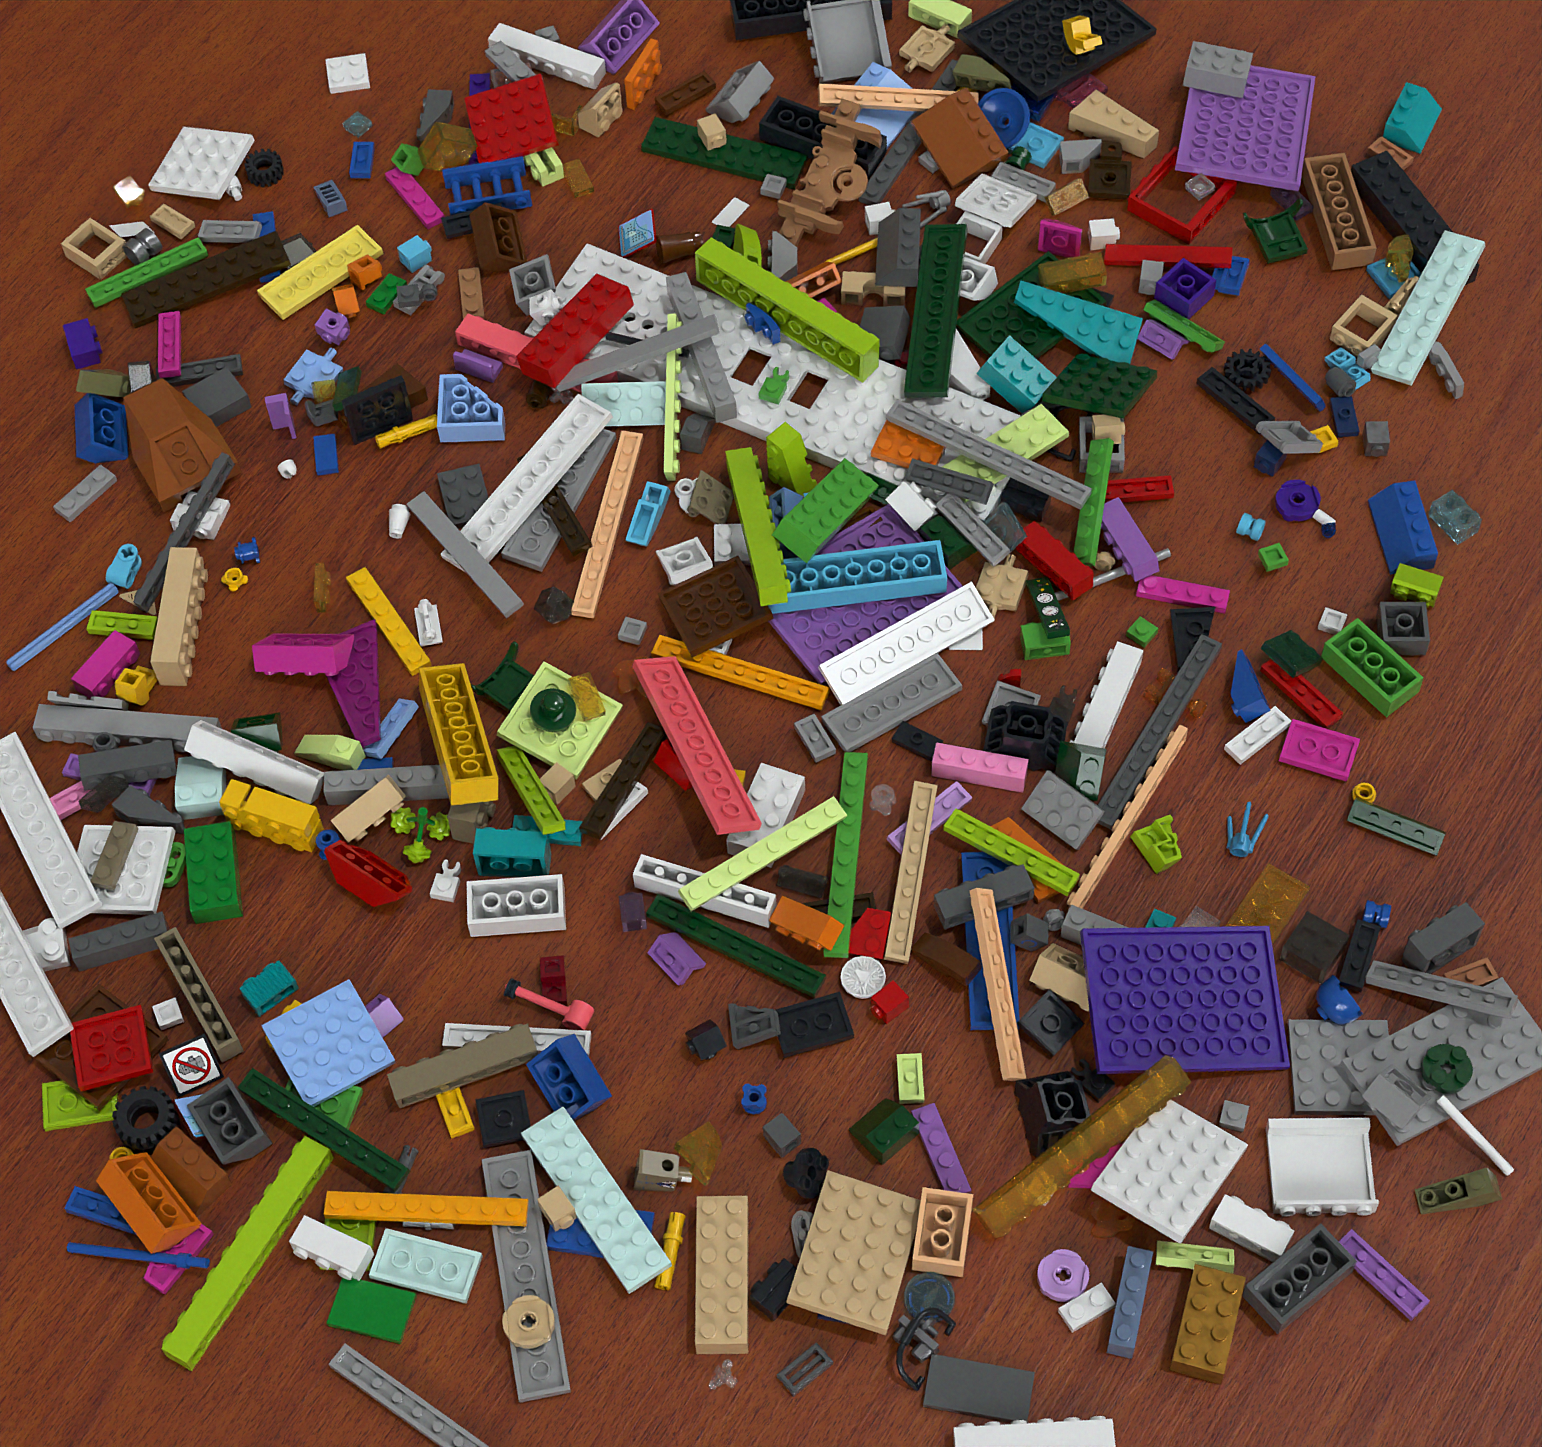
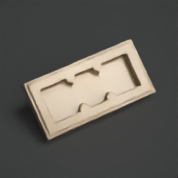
[150,204,195,239]
[582,759,622,802]

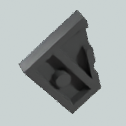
[728,1003,781,1049]

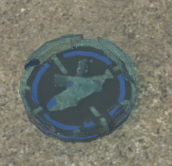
[904,1272,955,1324]

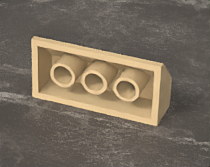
[1029,943,1089,1011]

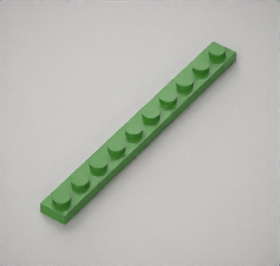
[824,752,868,958]

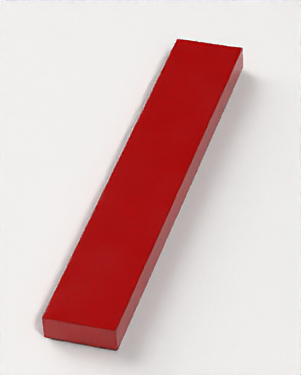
[1104,244,1233,268]

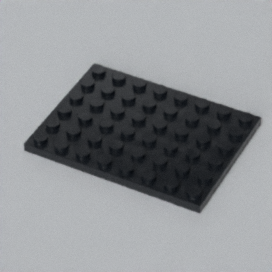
[957,0,1157,103]

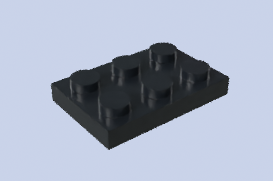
[775,992,854,1058]

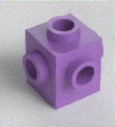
[315,308,350,346]

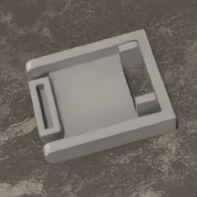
[1256,421,1323,454]

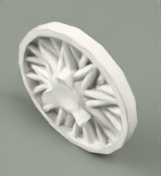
[841,956,886,999]

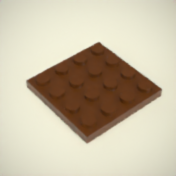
[657,555,774,657]
[31,984,169,1111]

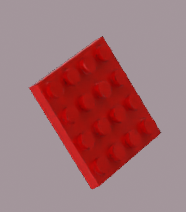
[464,73,559,163]

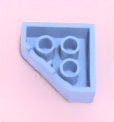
[437,374,506,442]

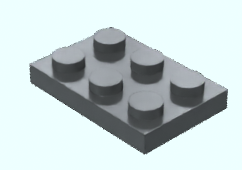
[437,464,488,529]

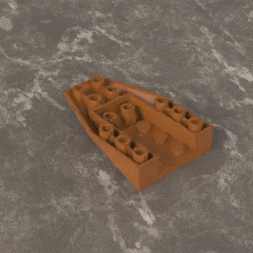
[123,378,242,512]

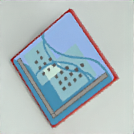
[618,209,657,258]

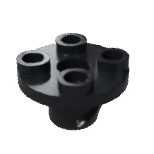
[783,1148,829,1199]

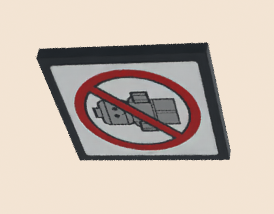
[159,1033,224,1097]

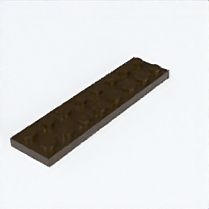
[121,231,291,328]

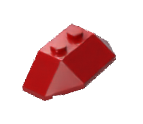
[324,840,412,907]

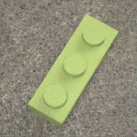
[1156,1241,1234,1273]

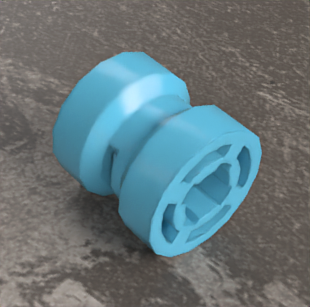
[1236,513,1266,541]

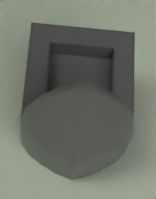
[305,399,338,426]

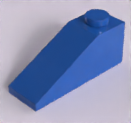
[1231,649,1271,723]

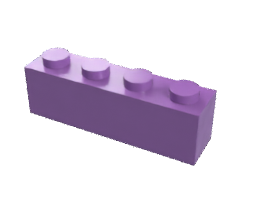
[1101,497,1160,582]

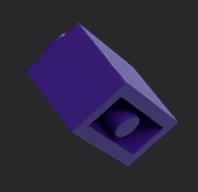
[63,318,103,370]

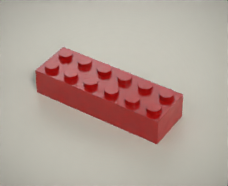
[516,273,634,388]

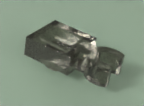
[1049,685,1077,727]

